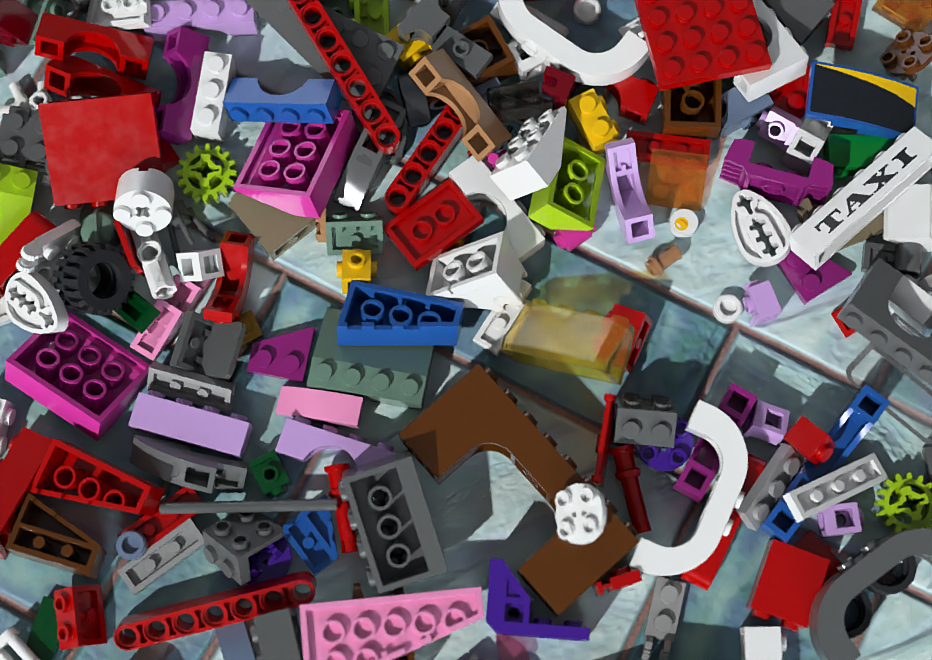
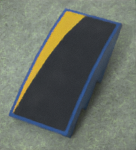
[804,61,919,139]

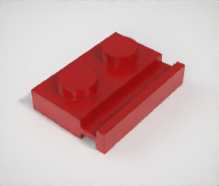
[592,566,642,597]

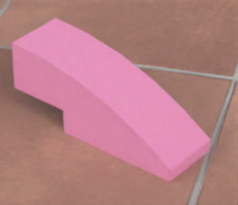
[275,386,365,429]

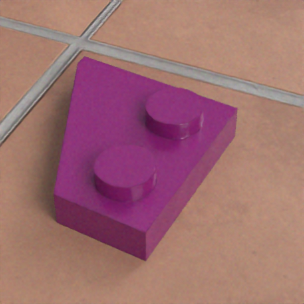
[776,250,852,305]
[247,327,315,383]

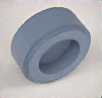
[116,530,148,561]

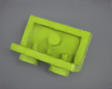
[349,0,390,36]

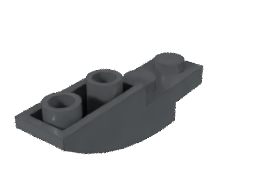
[333,98,407,213]
[130,434,248,494]

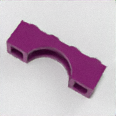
[155,26,210,145]
[672,383,758,502]

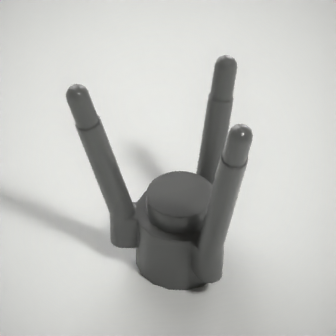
[167,200,216,270]

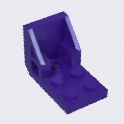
[486,558,590,642]

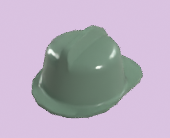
[79,200,123,251]

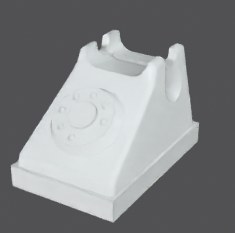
[425,231,527,312]

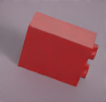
[745,539,830,632]

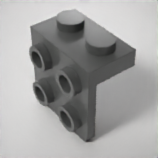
[169,311,246,379]
[614,392,677,448]
[202,512,284,586]

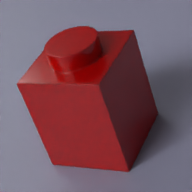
[783,415,836,467]

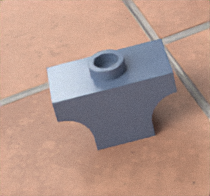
[719,87,774,138]

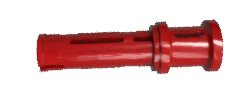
[609,444,652,534]
[324,463,359,554]

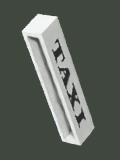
[789,126,932,271]

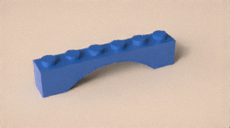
[759,384,890,543]

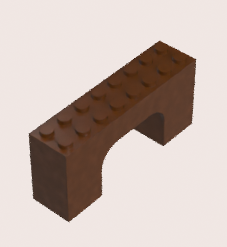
[398,364,640,617]

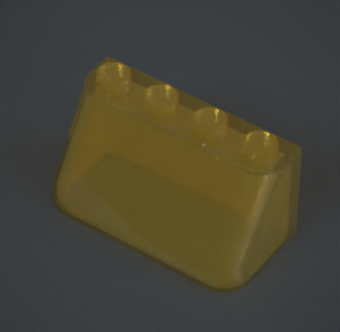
[500,299,636,385]

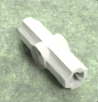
[130,230,177,300]

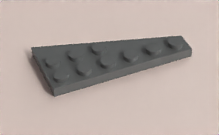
[245,0,405,119]

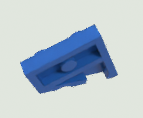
[282,494,339,576]

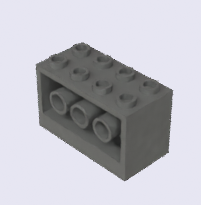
[338,449,448,594]

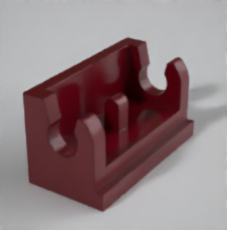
[540,66,576,112]

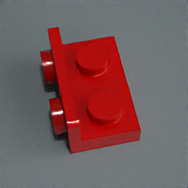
[54,584,107,650]

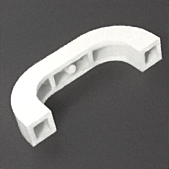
[498,0,649,86]
[628,400,748,576]

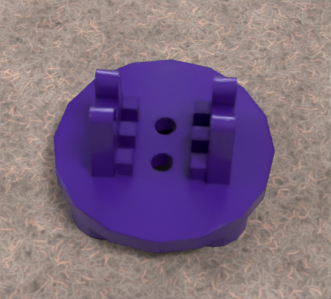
[635,416,694,471]
[247,537,293,584]

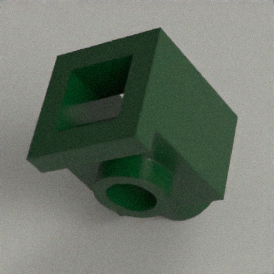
[248,449,293,498]

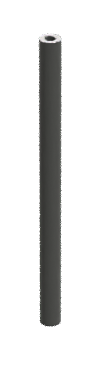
[160,499,338,514]

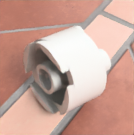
[113,168,175,237]

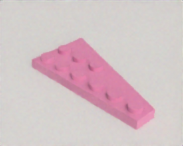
[299,587,484,660]

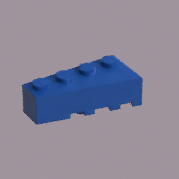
[337,280,464,346]

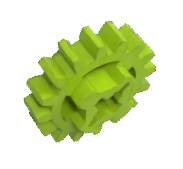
[176,143,239,205]
[874,472,932,533]

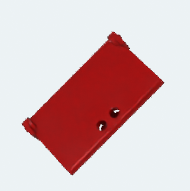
[591,394,617,487]

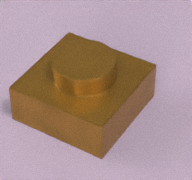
[233,310,264,348]

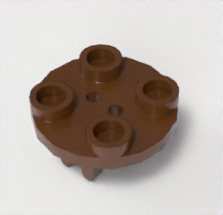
[880,30,932,82]

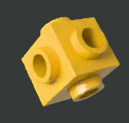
[337,248,377,294]

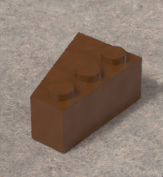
[5,492,107,580]

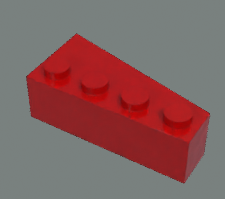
[0,427,52,560]
[27,438,165,516]

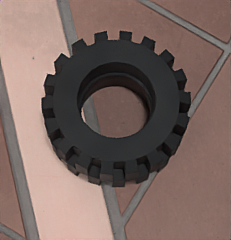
[53,242,135,316]

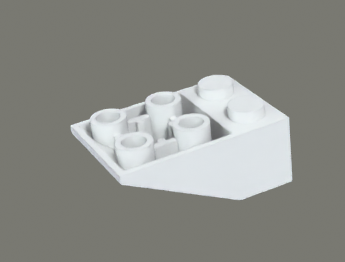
[490,106,567,201]

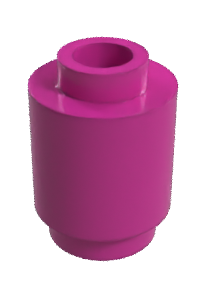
[553,224,596,252]

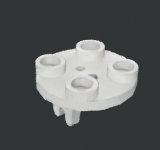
[555,483,607,545]

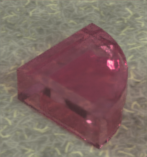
[495,635,530,660]

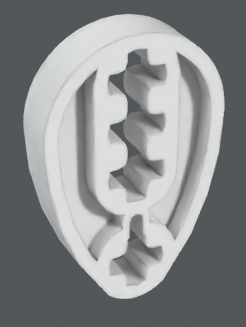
[731,190,791,267]
[5,272,69,334]

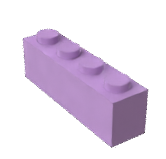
[128,390,254,460]

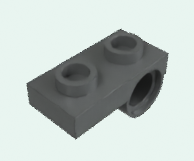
[861,242,923,279]

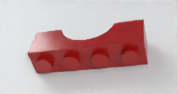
[34,12,154,80]
[44,54,162,108]
[543,75,659,125]

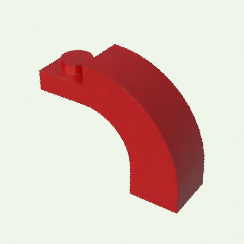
[203,230,255,324]

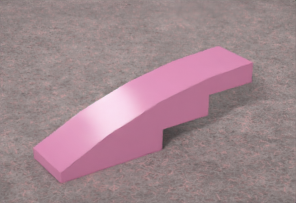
[130,274,212,361]

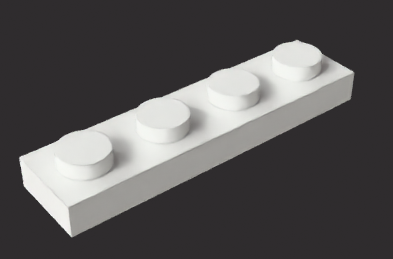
[783,453,888,523]

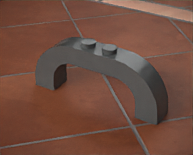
[809,529,932,660]

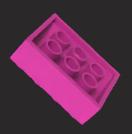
[233,109,359,219]
[5,310,150,442]

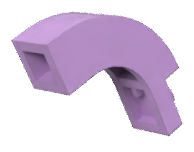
[605,138,655,244]

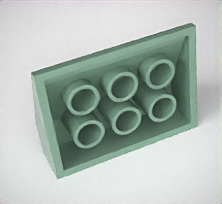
[307,308,435,411]

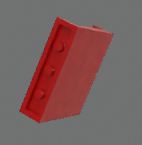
[38,91,165,210]

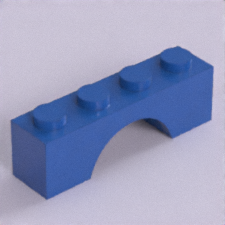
[222,78,343,124]

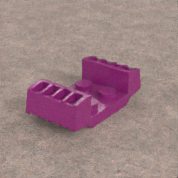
[719,139,834,207]

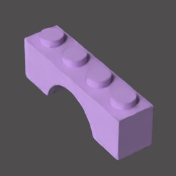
[144,0,259,41]
[275,416,397,466]

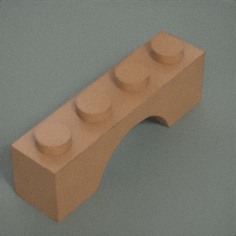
[408,48,512,162]

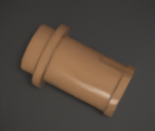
[645,243,682,276]

